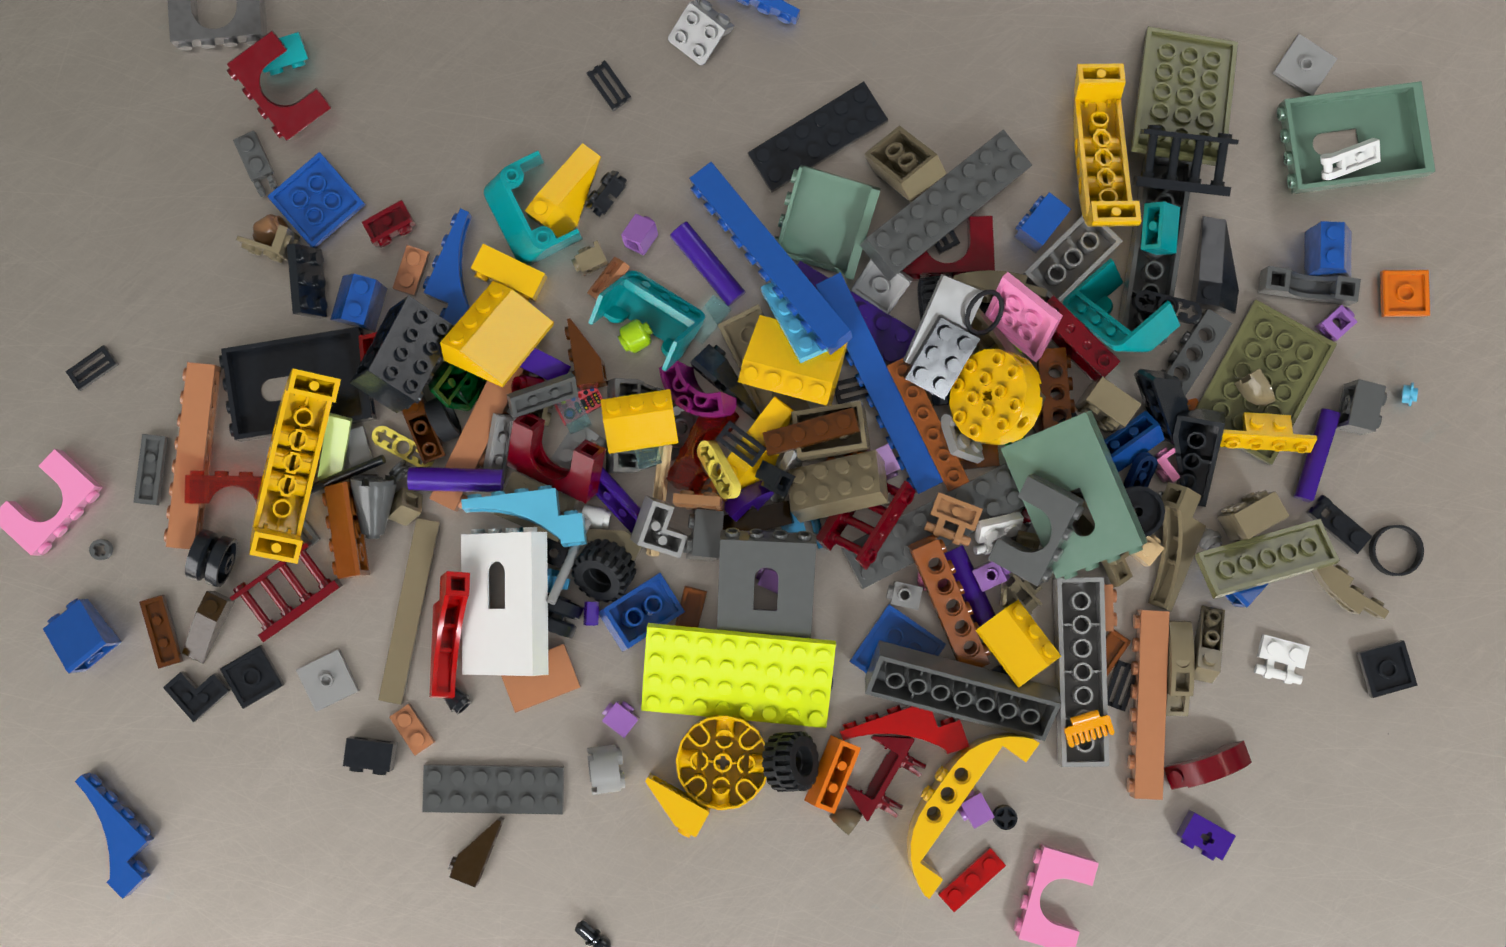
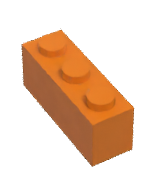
[804,735,861,814]

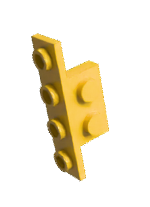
[1220,412,1317,453]

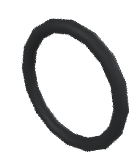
[965,289,1004,336]

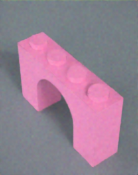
[0,449,103,556]
[1014,844,1099,947]

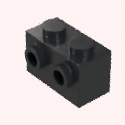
[343,736,398,775]

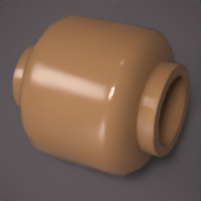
[252,214,288,246]

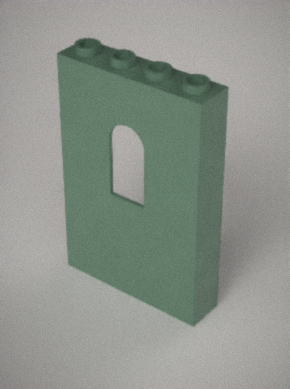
[1277,81,1435,194]
[1001,410,1148,580]

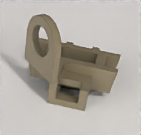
[1000,574,1043,615]

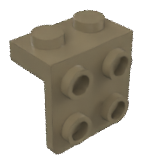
[236,225,300,263]

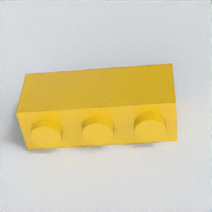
[471,244,547,301]

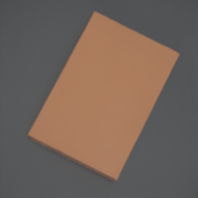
[501,644,581,713]

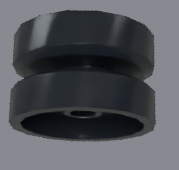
[1125,486,1165,537]
[185,529,238,587]
[548,593,584,639]

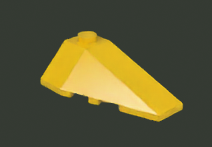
[525,143,601,238]
[717,396,793,490]

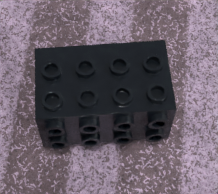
[350,295,454,413]

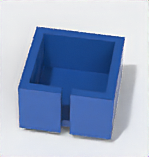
[1014,192,1071,254]

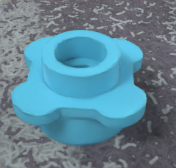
[1402,382,1418,406]

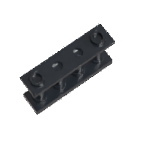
[1133,125,1239,197]

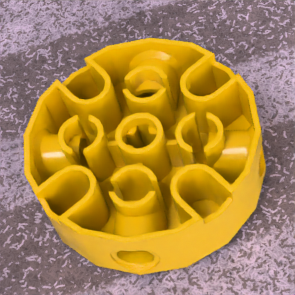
[949,349,1042,445]
[676,715,767,810]

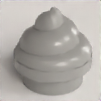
[1199,528,1222,550]

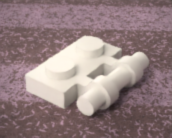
[973,512,1024,555]
[1254,634,1310,685]

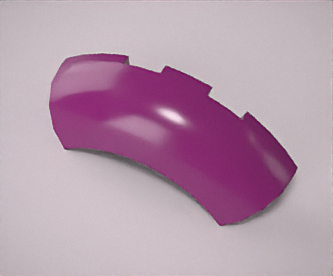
[659,361,736,418]

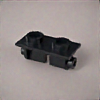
[585,171,627,217]

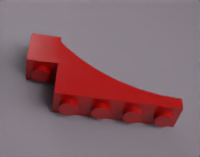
[429,571,470,699]
[839,705,970,754]

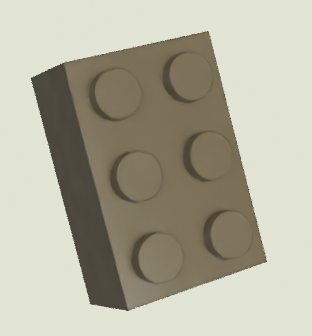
[864,125,947,202]
[1075,377,1141,433]
[792,401,871,461]
[494,471,579,543]
[1217,490,1289,541]

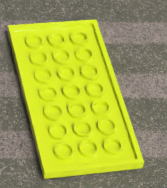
[641,623,836,728]

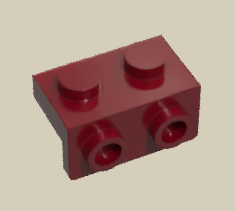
[362,200,416,248]

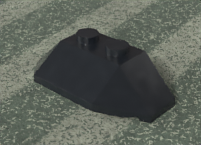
[1134,369,1189,446]

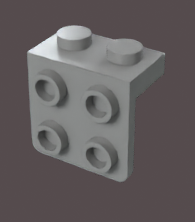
[668,0,735,65]

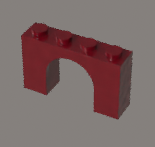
[227,30,331,141]
[902,216,995,281]
[506,413,606,504]

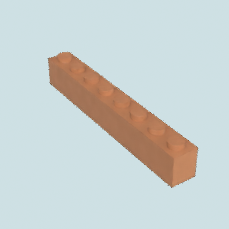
[429,345,539,512]
[164,362,221,549]
[1127,610,1170,800]

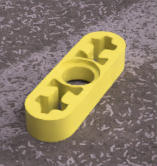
[372,426,435,467]
[697,440,741,499]

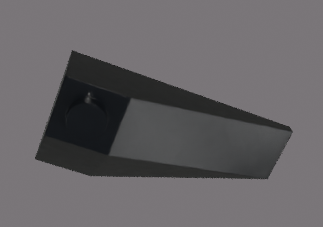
[1190,216,1239,314]
[690,344,760,421]

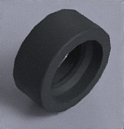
[425,397,462,442]

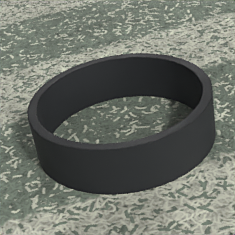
[1369,525,1424,576]

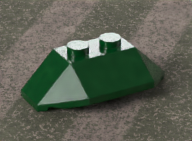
[428,361,487,411]

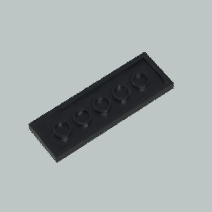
[748,81,888,193]

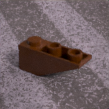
[565,318,608,391]
[402,395,446,464]

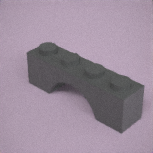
[1258,266,1361,306]

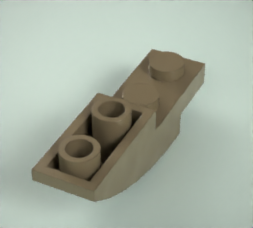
[953,270,1048,303]
[1075,496,1133,588]
[1311,565,1389,619]
[1166,621,1195,716]

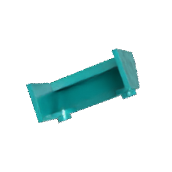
[484,151,583,266]
[1063,258,1180,352]
[588,271,705,371]

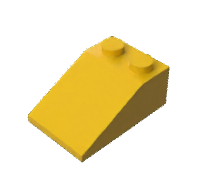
[645,773,711,838]

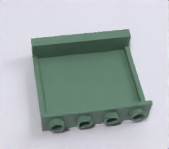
[775,165,881,280]

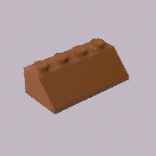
[322,481,370,579]

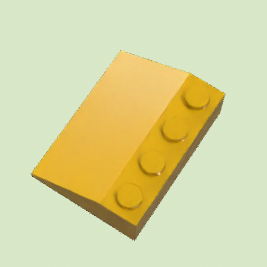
[440,281,554,387]
[738,315,848,406]

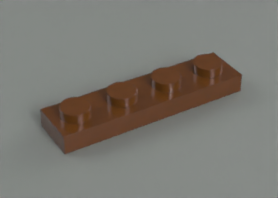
[762,408,860,456]

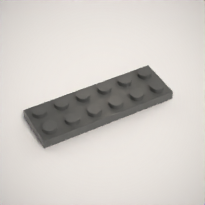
[422,764,564,815]

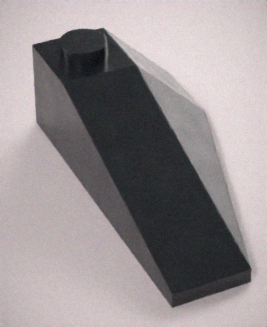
[1173,409,1225,507]

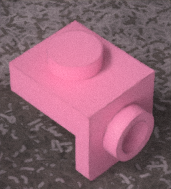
[1155,447,1180,484]

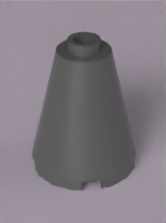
[350,474,397,539]

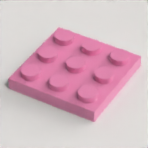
[985,272,1063,362]

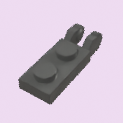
[233,130,279,197]

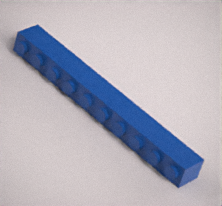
[689,162,853,355]
[816,272,943,494]

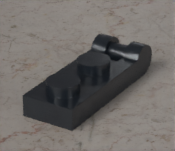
[1307,495,1372,554]

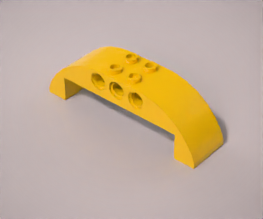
[1073,63,1142,227]
[249,368,341,564]
[907,733,1040,899]

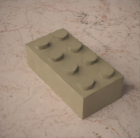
[787,450,889,523]

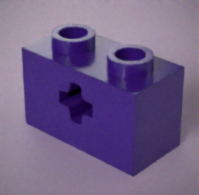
[1176,810,1236,861]

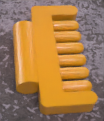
[1063,710,1115,748]

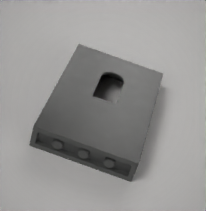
[717,528,816,638]

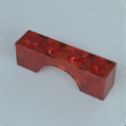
[666,411,740,495]
[184,471,262,504]

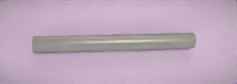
[547,518,592,605]

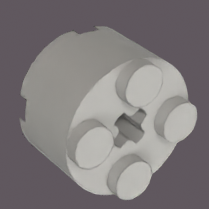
[587,744,625,795]

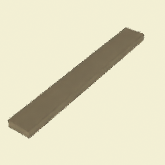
[378,518,441,705]

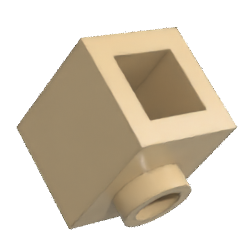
[1131,534,1164,567]

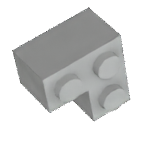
[630,495,688,558]

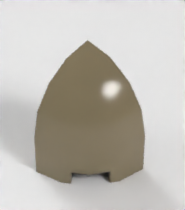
[1234,368,1275,405]
[829,808,862,836]

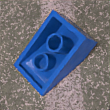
[599,573,685,652]

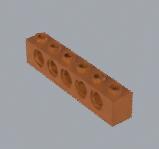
[1037,347,1075,431]
[887,356,970,492]
[908,535,991,668]

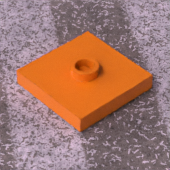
[1380,270,1430,317]

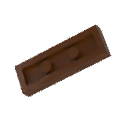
[139,595,183,669]

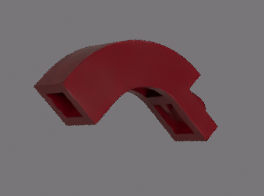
[1164,740,1252,790]

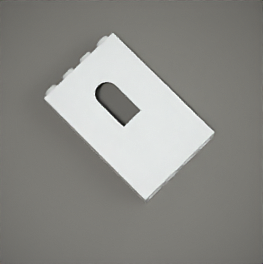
[461,527,549,676]

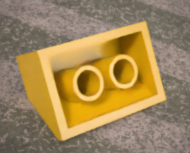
[601,389,678,454]
[975,600,1061,688]

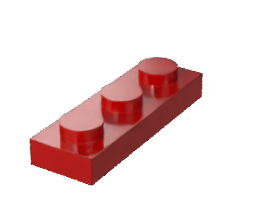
[938,847,1006,912]

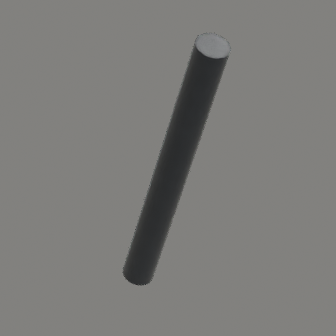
[311,455,386,494]

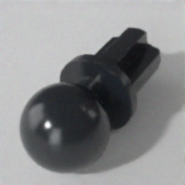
[575,920,611,947]

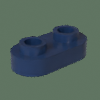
[1124,452,1158,487]

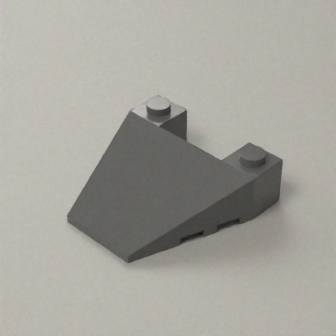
[606,378,703,474]

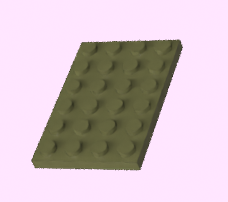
[1131,26,1238,166]
[1194,300,1337,465]

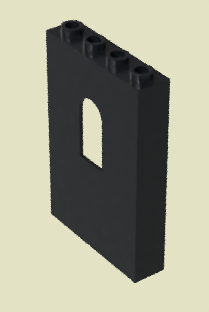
[219,327,377,442]

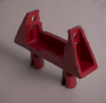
[845,735,926,821]

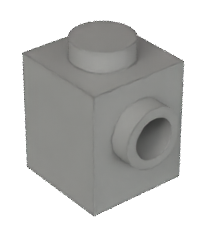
[886,581,923,610]

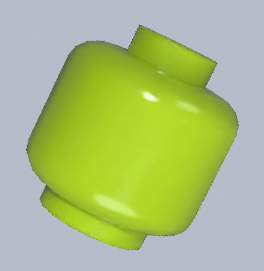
[617,319,653,353]

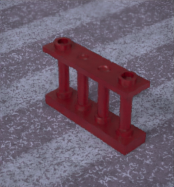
[1046,295,1121,382]
[816,481,916,570]
[229,541,343,642]

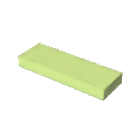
[317,413,353,483]

